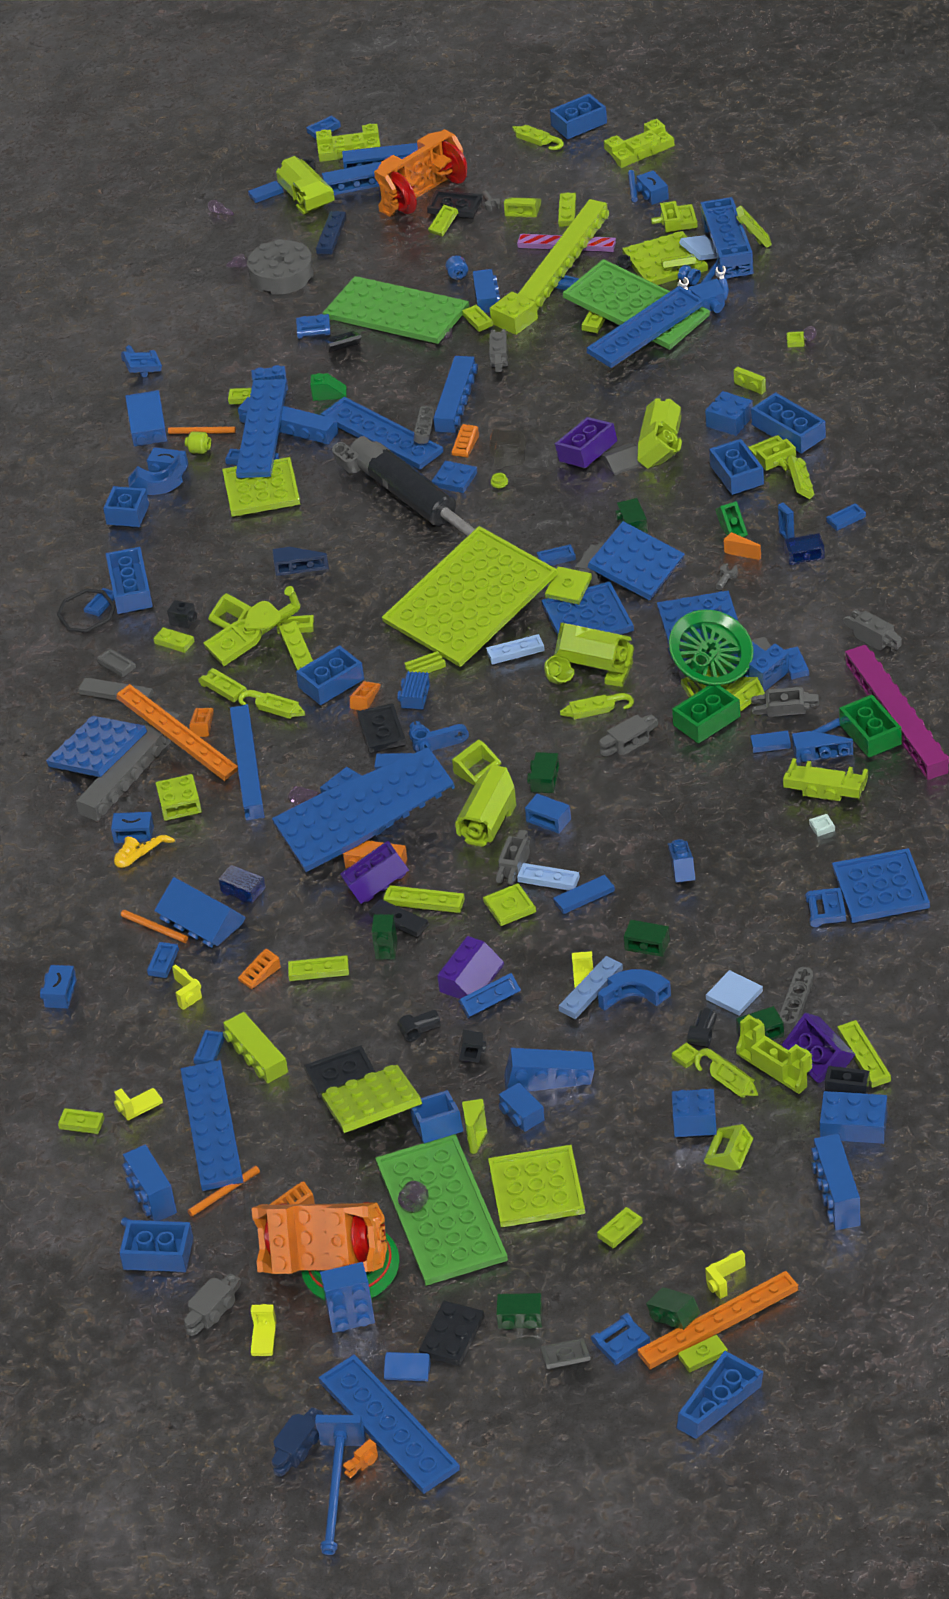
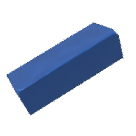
[384,1352,431,1381]

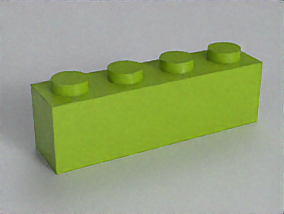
[223,1012,288,1084]

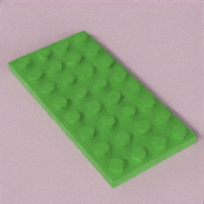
[563,259,710,350]
[323,276,470,344]
[375,1134,508,1286]

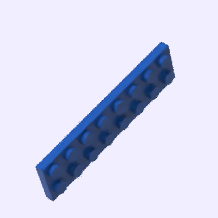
[587,285,704,368]
[236,379,287,478]
[321,397,443,470]
[180,1060,244,1191]
[318,1354,460,1494]

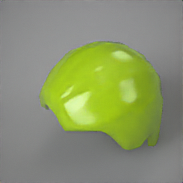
[544,655,574,684]

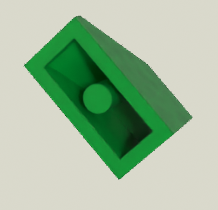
[310,373,347,401]
[715,501,748,537]

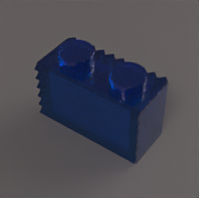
[784,533,825,565]
[219,865,266,904]

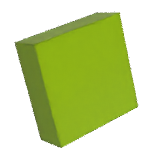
[787,331,804,347]
[672,1042,698,1069]

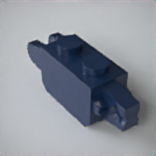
[271,1407,324,1477]

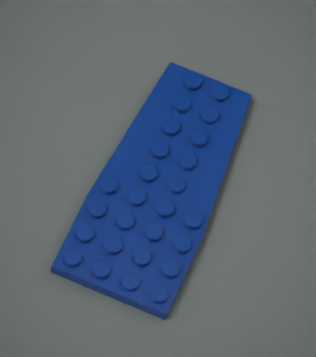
[272,748,455,872]

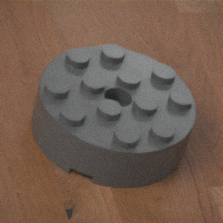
[247,239,314,294]

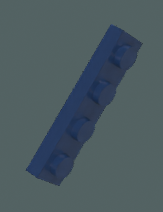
[316,211,346,254]

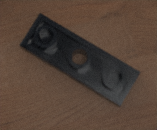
[369,899,429,937]

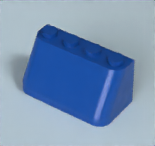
[154,877,246,948]

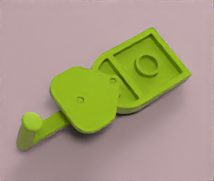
[203,586,301,666]

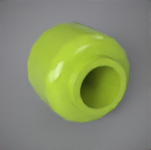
[185,431,211,454]

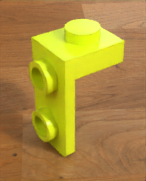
[572,951,593,988]
[172,964,202,1010]
[114,1088,163,1121]
[705,1250,745,1299]
[251,1304,277,1356]

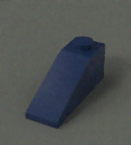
[273,547,329,576]

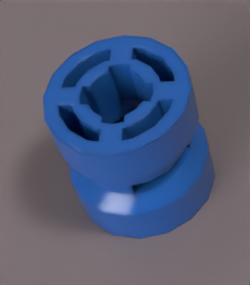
[678,265,701,285]

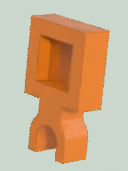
[343,1439,378,1479]

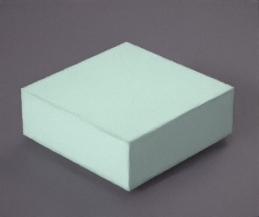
[809,814,835,837]

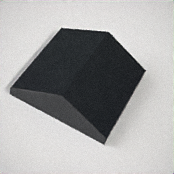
[322,331,361,353]

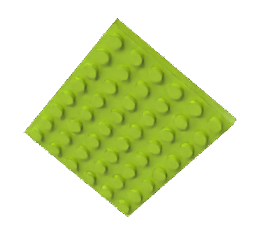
[382,526,558,667]

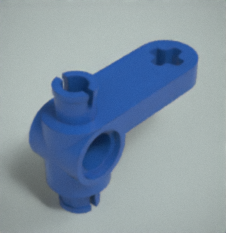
[409,721,469,752]

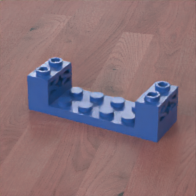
[700,197,753,279]
[682,596,789,692]

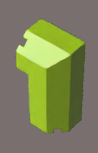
[276,156,335,215]
[638,398,682,469]
[554,622,634,673]
[455,765,516,847]

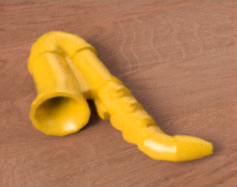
[114,835,175,868]

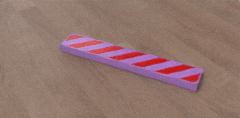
[517,234,616,252]

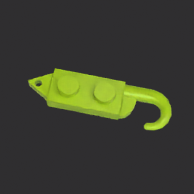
[512,125,564,150]
[238,690,305,719]
[560,693,634,720]
[694,1048,758,1098]

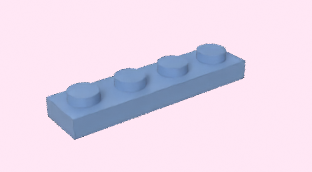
[559,956,623,1019]

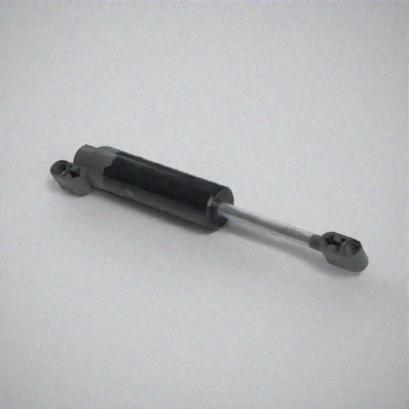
[332,436,475,536]

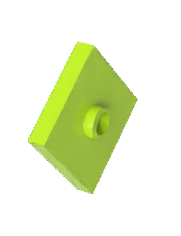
[545,566,592,604]
[483,883,536,926]

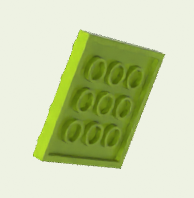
[622,231,708,285]
[222,457,300,516]
[321,1065,422,1133]
[488,1145,585,1227]

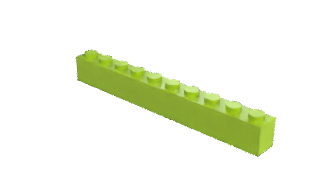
[518,199,609,311]

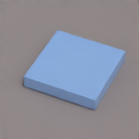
[679,235,717,260]
[706,970,763,1016]

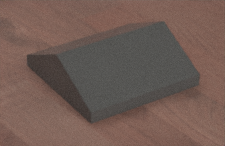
[600,443,642,475]
[540,1338,591,1370]

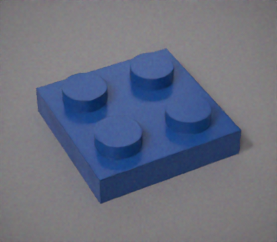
[432,461,478,493]

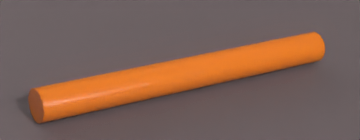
[168,427,236,434]
[121,910,188,943]
[187,1166,260,1217]

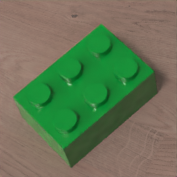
[672,685,741,744]
[839,695,902,758]

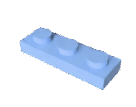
[486,634,545,664]
[517,863,580,890]

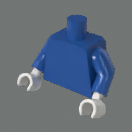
[677,266,729,313]

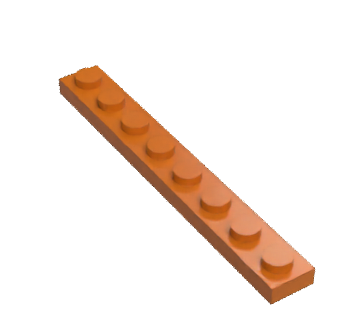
[116,684,238,781]
[638,1271,798,1369]

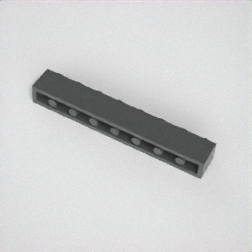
[76,709,181,821]

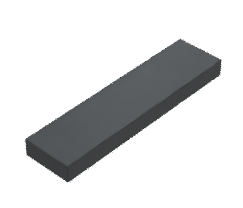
[78,677,153,701]

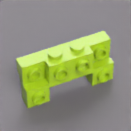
[604,119,675,168]
[316,124,380,162]
[783,758,868,801]
[736,1015,812,1094]

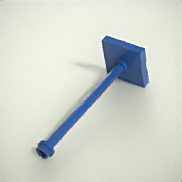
[315,1415,366,1555]

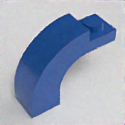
[128,454,187,495]
[598,969,671,1011]

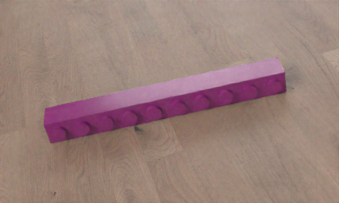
[845,644,949,780]

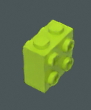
[156,774,202,821]

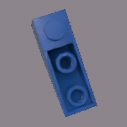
[792,731,853,763]
[668,839,695,882]

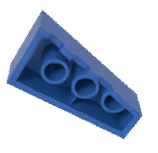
[504,1048,594,1092]
[677,1351,764,1439]

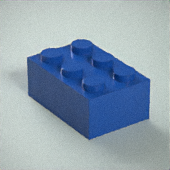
[550,94,607,139]
[709,439,764,495]
[296,645,364,705]
[820,1091,887,1144]
[122,1144,177,1221]
[120,1220,194,1272]
[320,1262,375,1333]

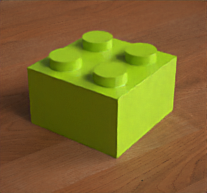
[490,291,538,335]

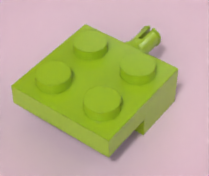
[651,201,698,232]
[748,435,796,471]

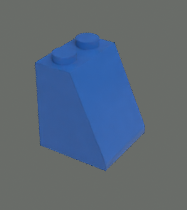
[125,390,167,447]

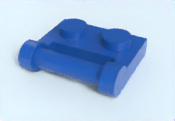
[296,314,331,339]
[121,350,162,373]
[805,887,846,927]
[591,1313,650,1366]

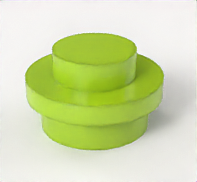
[491,473,508,489]

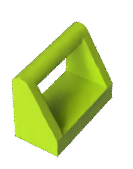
[504,197,541,217]
[208,593,251,629]
[725,677,765,712]
[452,739,501,785]
[462,1099,487,1154]
[704,1124,754,1170]

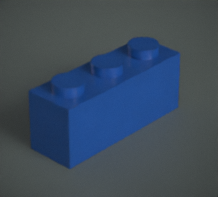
[473,269,500,313]

